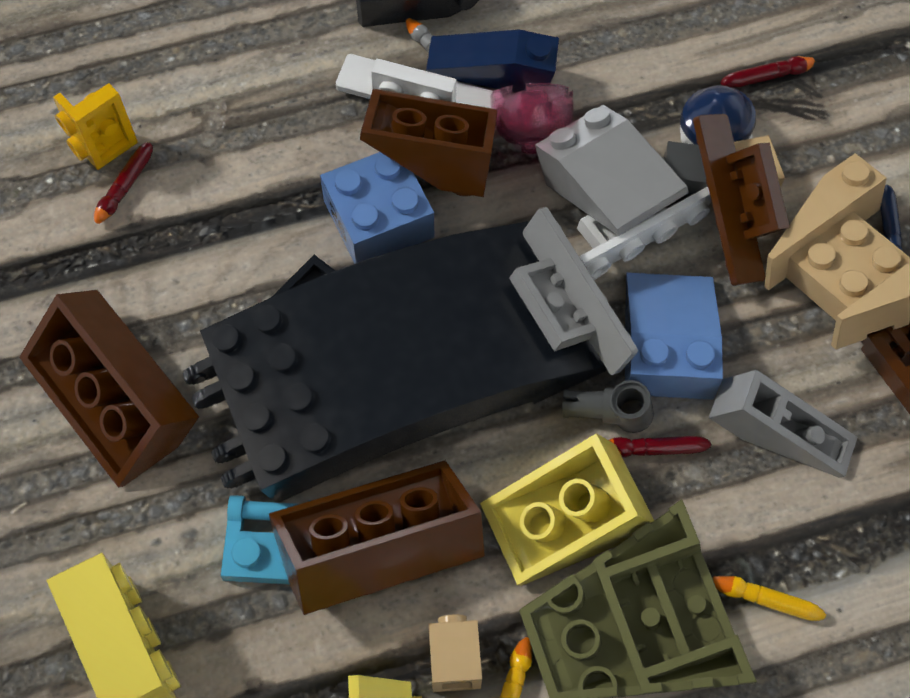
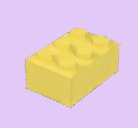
[46,553,181,698]

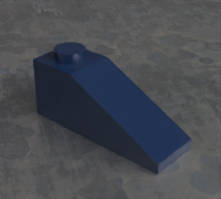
[426,29,559,99]

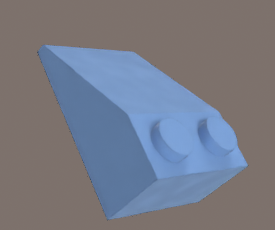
[625,272,723,400]

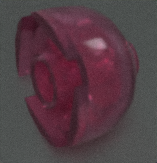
[490,83,574,154]

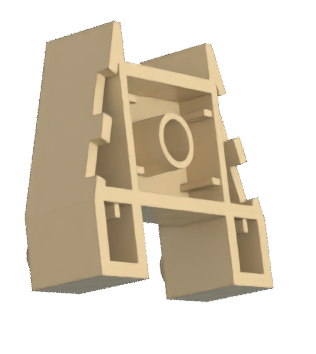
[764,153,910,350]

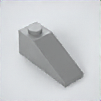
[709,369,858,478]

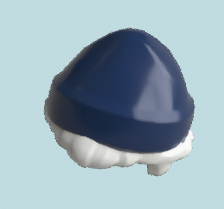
[680,85,756,145]

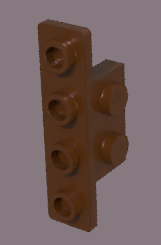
[693,114,790,286]

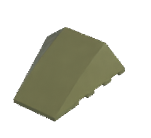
[519,499,757,698]

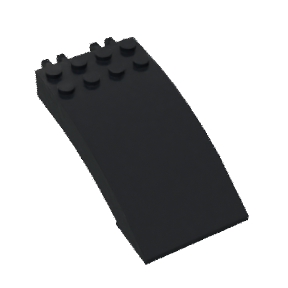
[182,221,607,503]

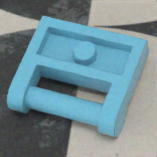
[220,495,311,585]

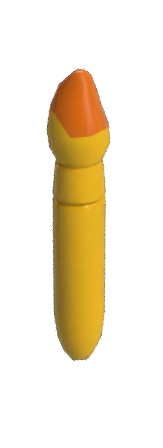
[712,576,826,621]
[500,637,532,698]

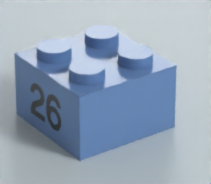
[320,152,435,264]

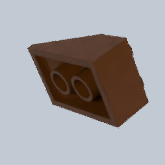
[360,89,498,197]

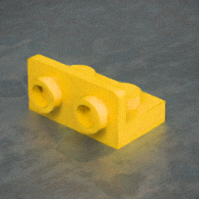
[53,83,138,170]

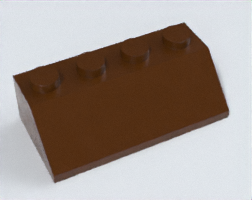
[19,290,199,488]
[269,460,485,615]

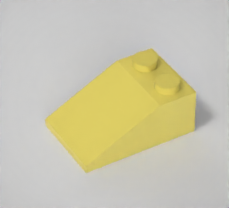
[480,433,654,586]

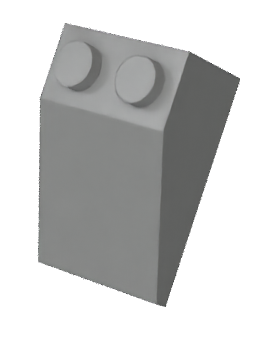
[535,105,689,236]

